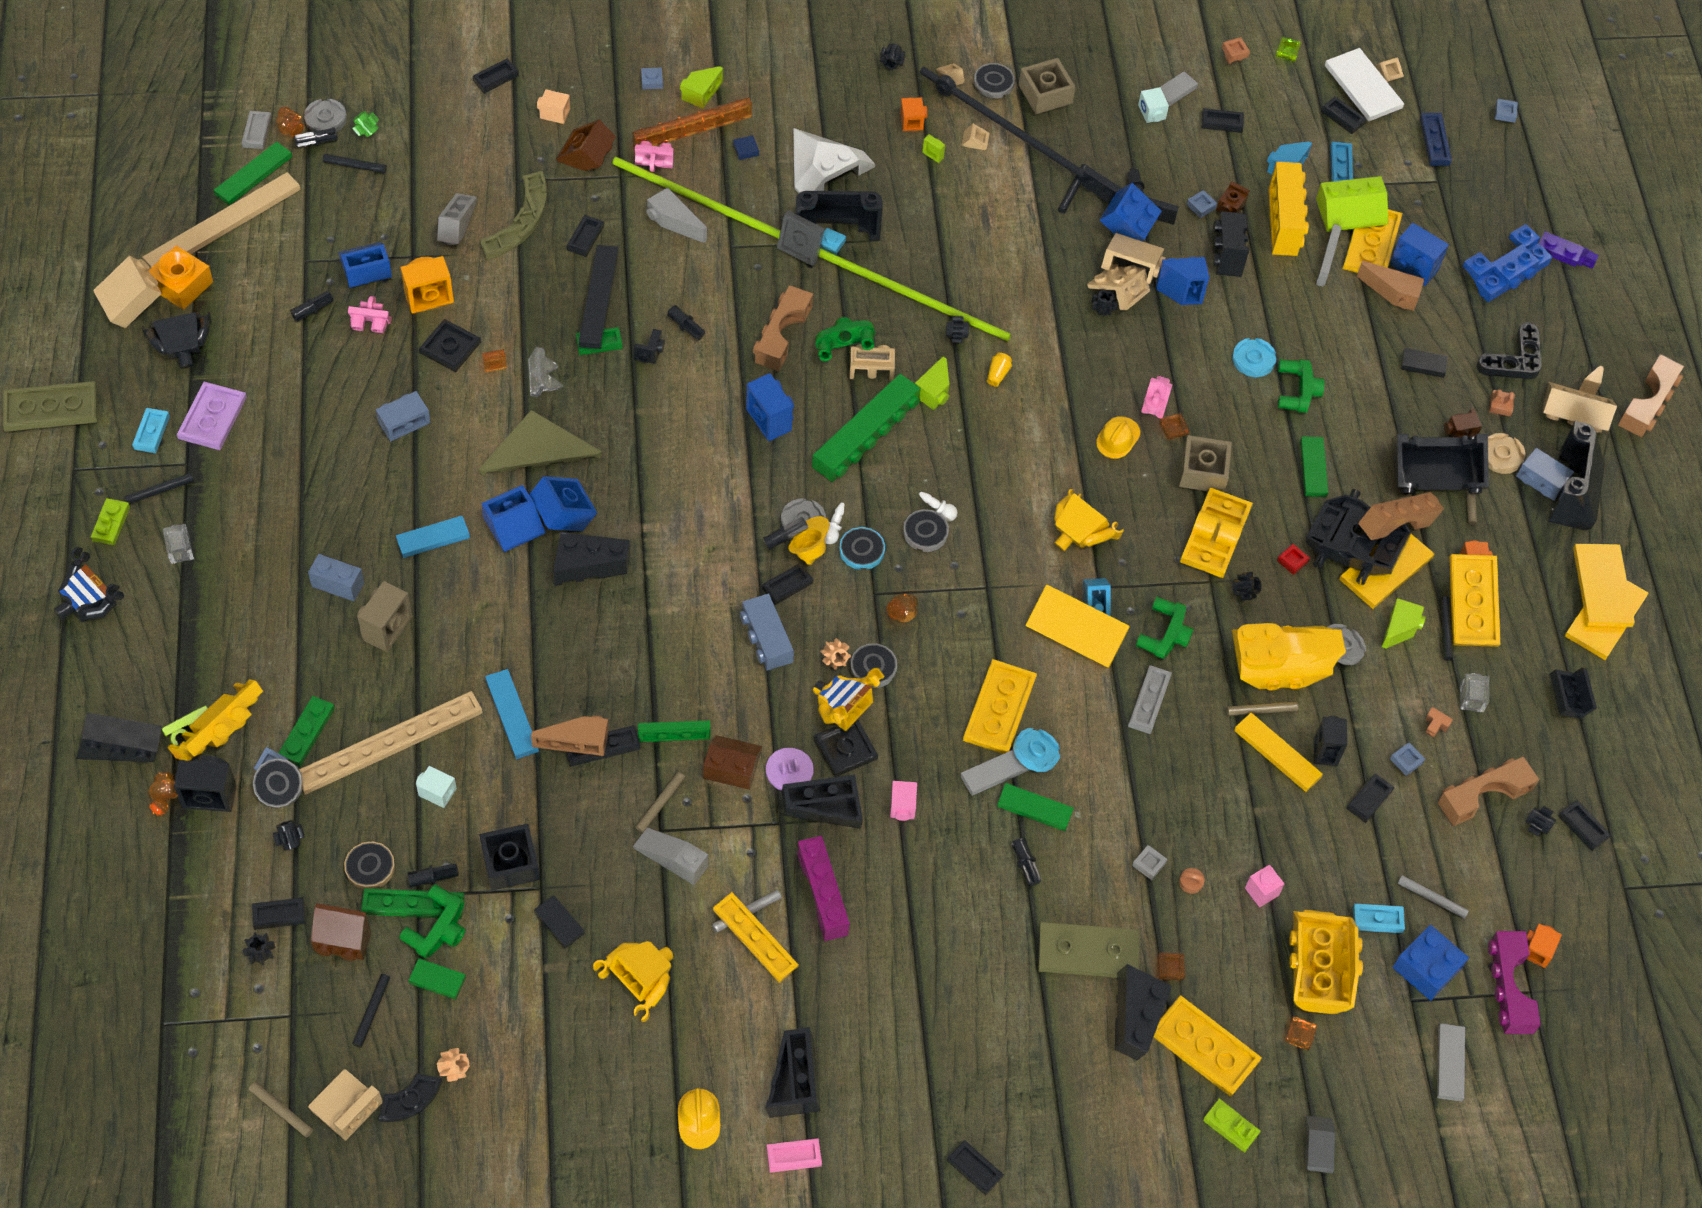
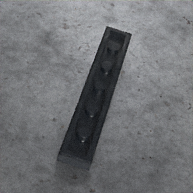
[579,245,619,349]

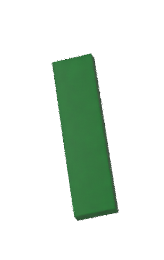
[214,141,292,206]
[361,888,465,919]

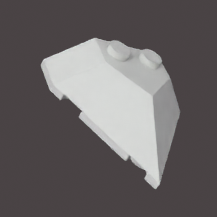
[793,128,875,194]

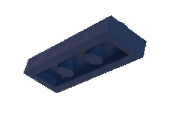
[1420,113,1452,166]

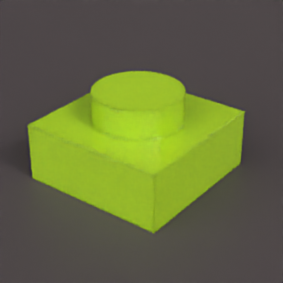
[922,134,945,163]

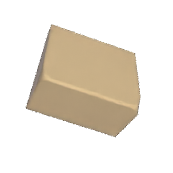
[1375,57,1404,82]
[936,63,964,85]
[962,123,990,150]
[1579,366,1604,395]

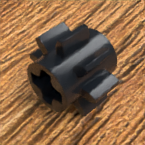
[880,44,905,69]
[1091,289,1118,316]
[946,316,969,343]
[1233,572,1262,601]
[1526,806,1556,836]
[273,820,305,850]
[242,932,276,965]

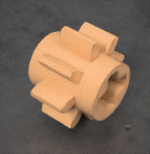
[820,638,851,670]
[437,1048,470,1082]

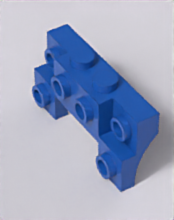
[1463,224,1552,302]

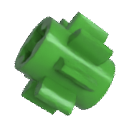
[353,111,379,137]

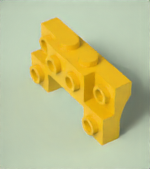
[167,679,263,761]

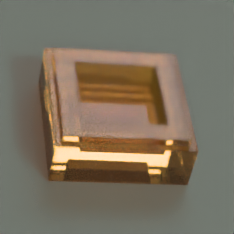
[482,349,507,372]
[1160,413,1190,440]
[1158,953,1185,980]
[1285,1017,1318,1051]

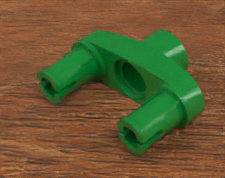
[815,317,875,361]
[1278,359,1325,413]
[1136,596,1194,659]
[399,884,466,959]

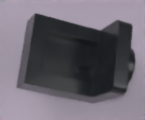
[634,329,665,364]

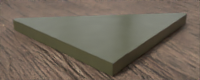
[479,410,602,475]

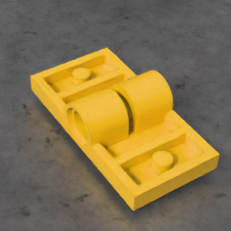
[1180,487,1253,578]

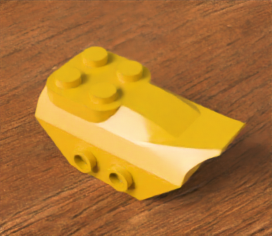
[1232,623,1346,691]
[1289,910,1363,1014]

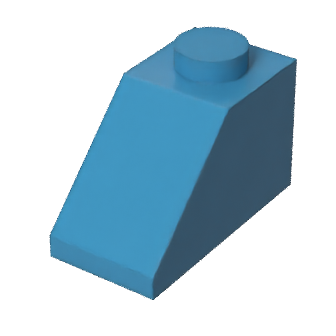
[1267,141,1312,175]
[1083,578,1111,616]

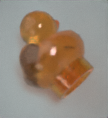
[276,106,304,137]
[887,594,918,623]
[149,773,177,815]

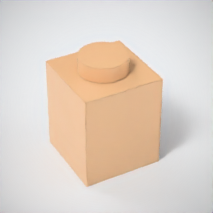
[537,89,570,124]

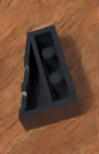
[1213,211,1249,277]
[553,532,631,586]
[76,712,162,763]
[781,774,863,829]
[1115,964,1172,1060]
[765,1027,821,1118]

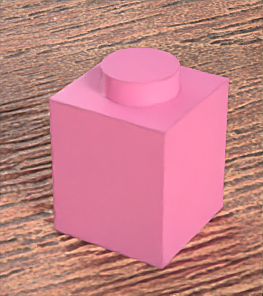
[890,781,917,821]
[1245,865,1284,908]

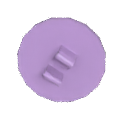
[766,748,813,790]

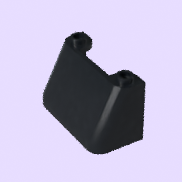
[795,191,883,241]
[1549,421,1605,530]
[1392,434,1489,494]

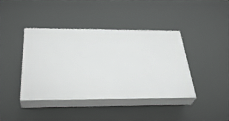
[1325,48,1404,121]

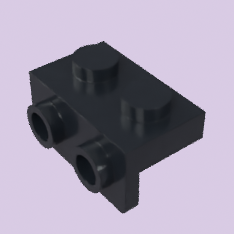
[1550,667,1597,719]

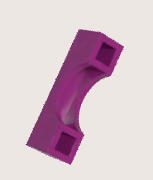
[797,835,850,942]
[1488,931,1541,1034]

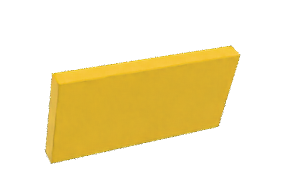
[1343,209,1403,273]
[1339,534,1435,609]
[1573,544,1635,627]
[1449,554,1500,647]
[1565,581,1649,660]
[1025,584,1130,668]
[963,659,1037,754]
[1154,995,1262,1097]

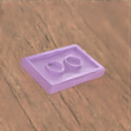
[177,382,247,450]

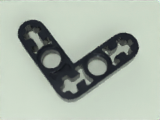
[1476,322,1542,379]

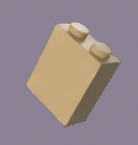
[93,256,162,328]

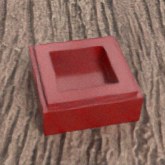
[1277,544,1310,575]

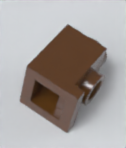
[1216,181,1250,213]
[1444,408,1482,437]

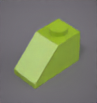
[680,66,723,109]
[915,357,949,410]
[1382,598,1426,648]

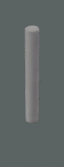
[1398,875,1469,919]
[712,890,781,933]

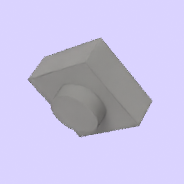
[1132,845,1168,880]

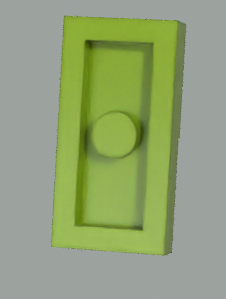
[91,498,130,546]
[161,705,208,745]
[1203,1099,1261,1153]

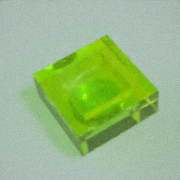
[1276,37,1301,62]

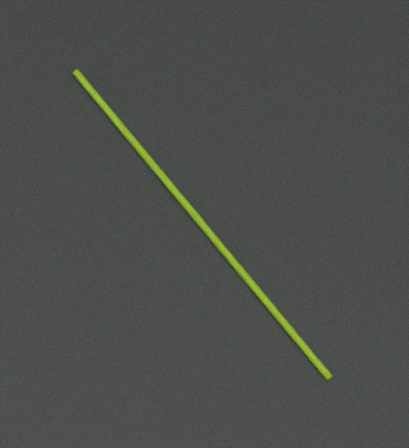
[612,157,1011,342]

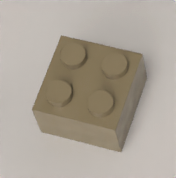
[1019,58,1075,114]
[1179,435,1232,492]
[357,581,413,652]

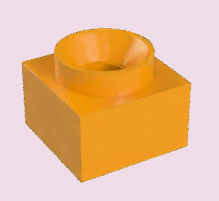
[149,245,213,310]
[400,256,454,314]

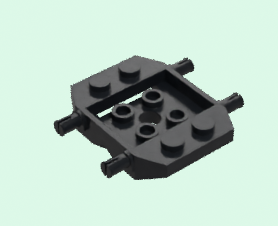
[1306,489,1411,585]

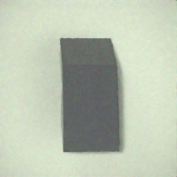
[1304,1115,1335,1173]

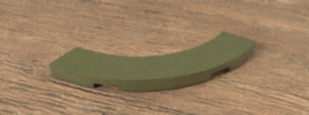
[480,171,547,261]

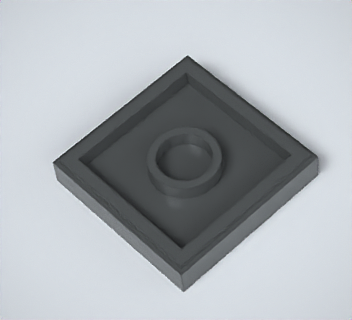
[777,210,825,266]

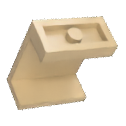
[1101,233,1166,284]

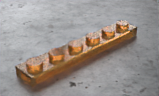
[632,97,752,149]

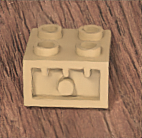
[1087,264,1150,310]
[309,1070,382,1141]

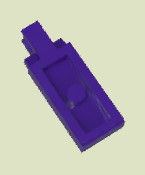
[1539,231,1599,269]

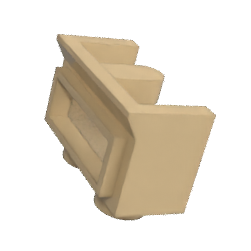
[850,344,895,381]

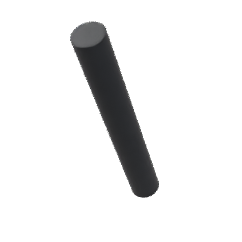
[323,154,387,173]
[1058,164,1089,214]
[124,473,194,504]
[1441,596,1453,661]
[352,974,390,1047]

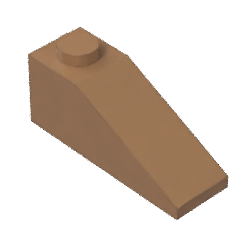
[1357,260,1424,311]
[531,716,609,756]

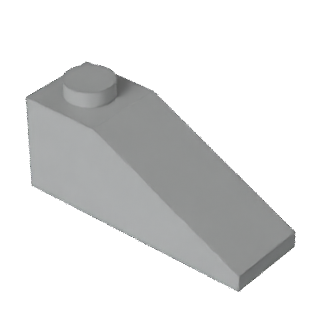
[647,187,707,243]
[437,193,477,245]
[633,828,708,885]

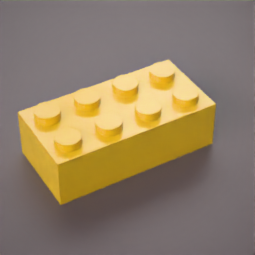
[1269,162,1309,256]

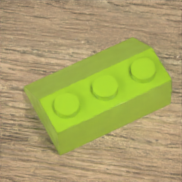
[1316,176,1388,232]

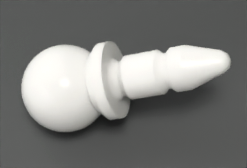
[919,492,957,522]
[825,502,845,544]

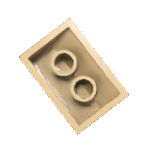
[1542,382,1617,433]

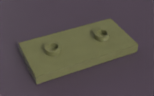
[3,381,97,432]
[1038,922,1139,978]

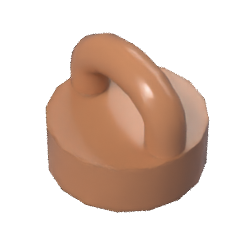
[1179,868,1205,894]

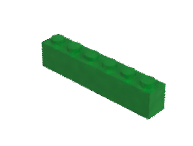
[812,374,920,483]

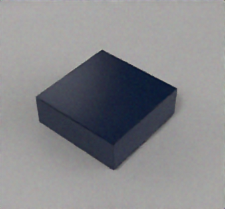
[733,135,759,160]

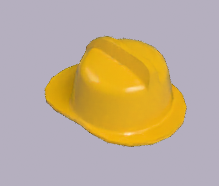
[1096,416,1140,459]
[788,516,830,565]
[678,1088,720,1150]

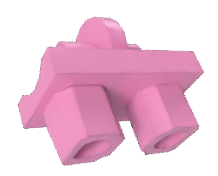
[635,141,674,172]
[348,296,392,334]
[1141,376,1173,419]

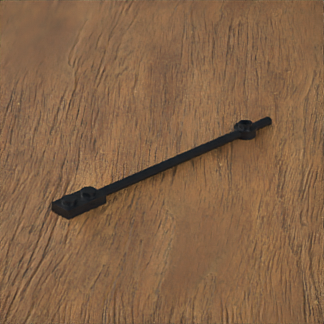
[920,66,1122,203]

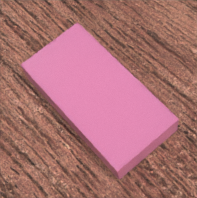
[767,1138,822,1173]

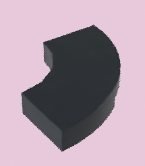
[378,1074,443,1122]

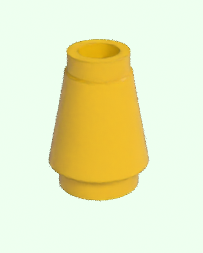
[987,353,1012,387]

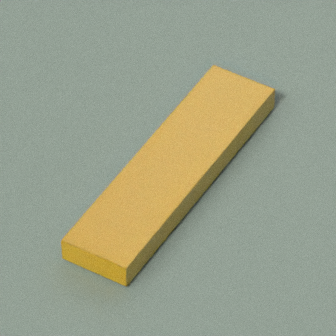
[1234,713,1323,792]
[713,892,799,983]

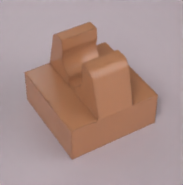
[1222,37,1250,64]
[1489,390,1515,417]
[1426,707,1453,737]

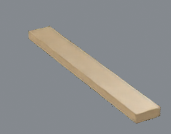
[142,172,301,268]
[299,691,483,795]

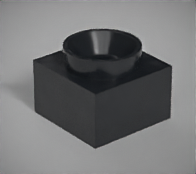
[174,755,237,812]
[479,823,540,891]

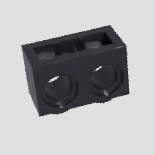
[1313,716,1348,766]

